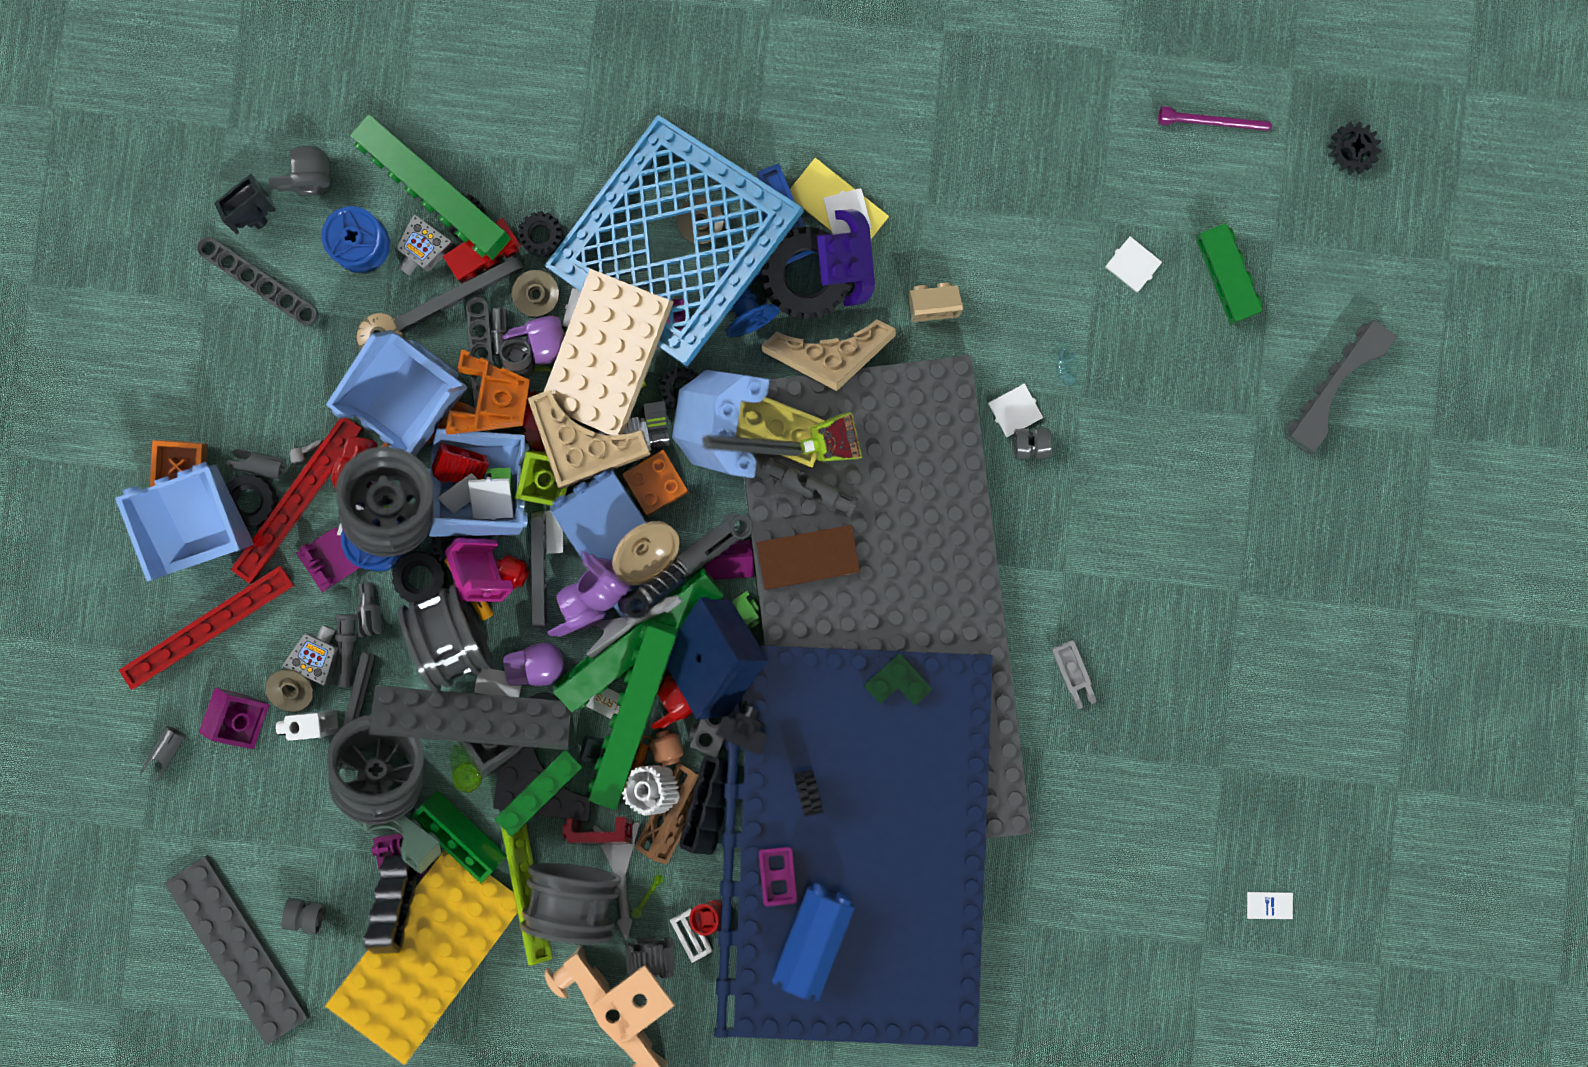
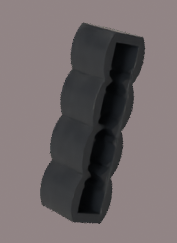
[680,755,738,855]
[364,855,419,954]

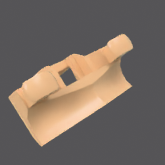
[545,945,675,1067]

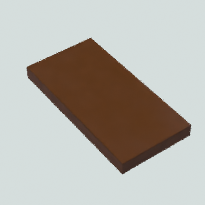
[756,525,860,590]

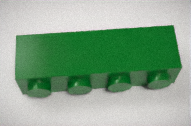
[1195,223,1263,325]
[494,750,582,837]
[411,790,507,884]

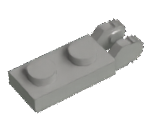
[1050,640,1097,710]

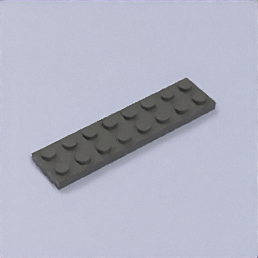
[369,685,571,750]
[164,855,310,1045]

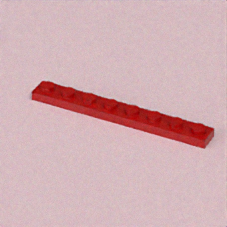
[230,417,364,584]
[119,566,296,690]

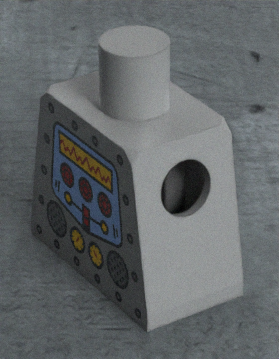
[397,214,455,276]
[283,624,338,685]

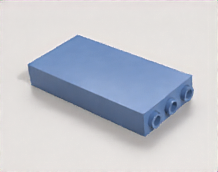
[550,469,685,618]

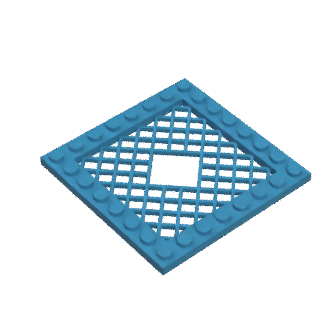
[544,115,804,367]

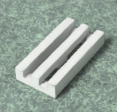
[670,908,713,963]

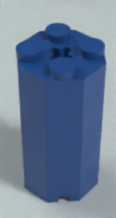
[772,883,855,1001]

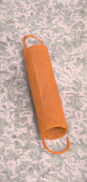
[625,736,651,787]

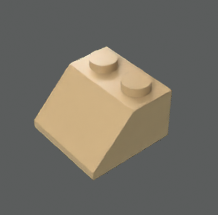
[909,283,963,322]

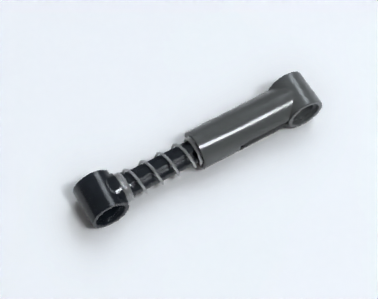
[618,513,753,619]

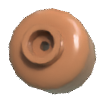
[649,729,684,767]

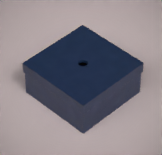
[667,597,768,720]

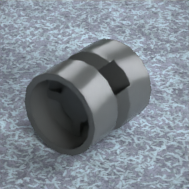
[499,337,534,379]
[1014,428,1051,460]
[281,898,325,935]

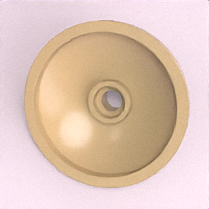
[613,521,679,586]

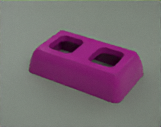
[759,847,797,906]

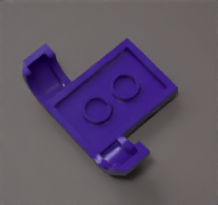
[817,209,875,307]

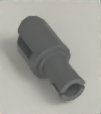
[356,583,383,637]

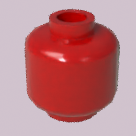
[496,554,530,590]

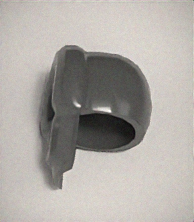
[269,146,331,196]

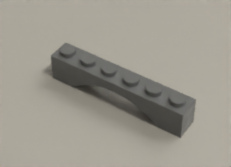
[1285,320,1397,454]

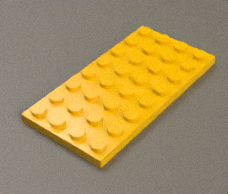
[325,850,518,1065]

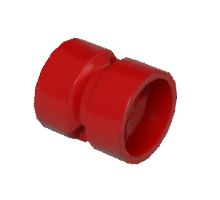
[689,899,722,936]

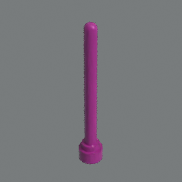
[1158,106,1272,131]

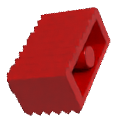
[431,442,489,483]

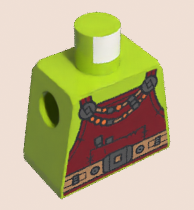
[800,412,862,461]

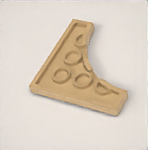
[762,319,896,391]
[528,390,651,489]

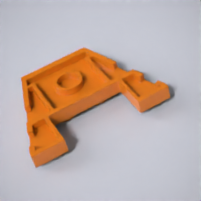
[446,350,530,435]

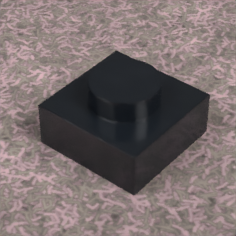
[579,735,605,764]

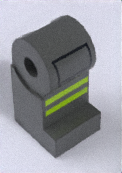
[643,401,670,448]

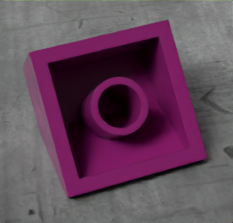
[198,687,270,750]

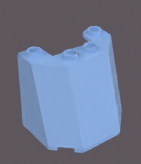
[326,330,467,456]
[672,370,769,478]
[429,429,529,536]
[115,462,254,581]

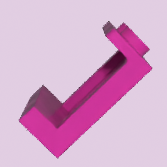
[445,537,514,602]

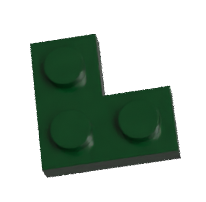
[863,653,933,706]

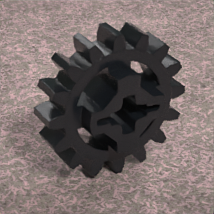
[1328,122,1382,175]

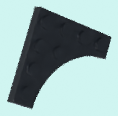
[493,746,591,822]

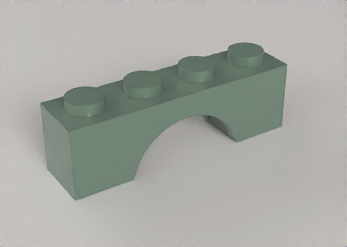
[350,790,441,874]

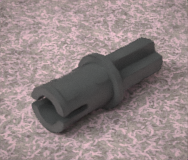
[491,308,508,356]

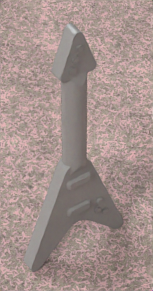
[587,596,682,659]
[593,821,640,939]

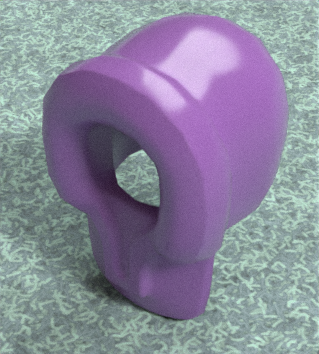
[502,315,565,365]
[575,550,630,611]
[547,582,606,637]
[503,643,565,686]

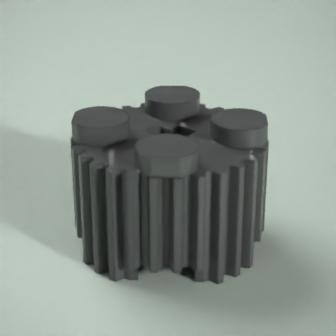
[625,936,675,978]

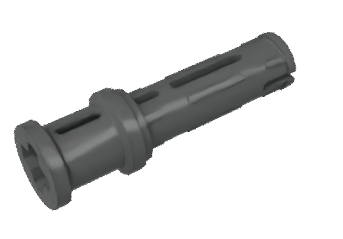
[335,614,357,687]

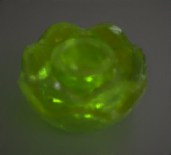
[452,762,482,793]

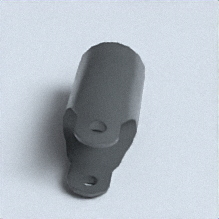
[227,449,286,480]
[140,726,186,782]

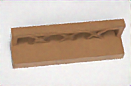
[634,762,700,865]

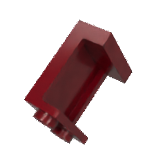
[563,817,633,845]

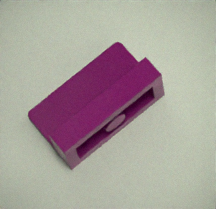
[705,540,754,580]

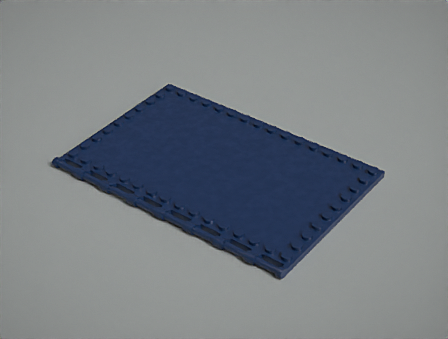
[714,645,993,1047]

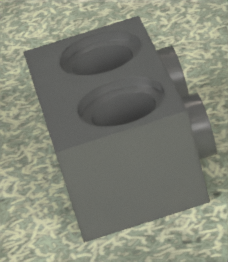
[688,717,724,757]

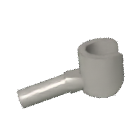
[290,440,321,464]

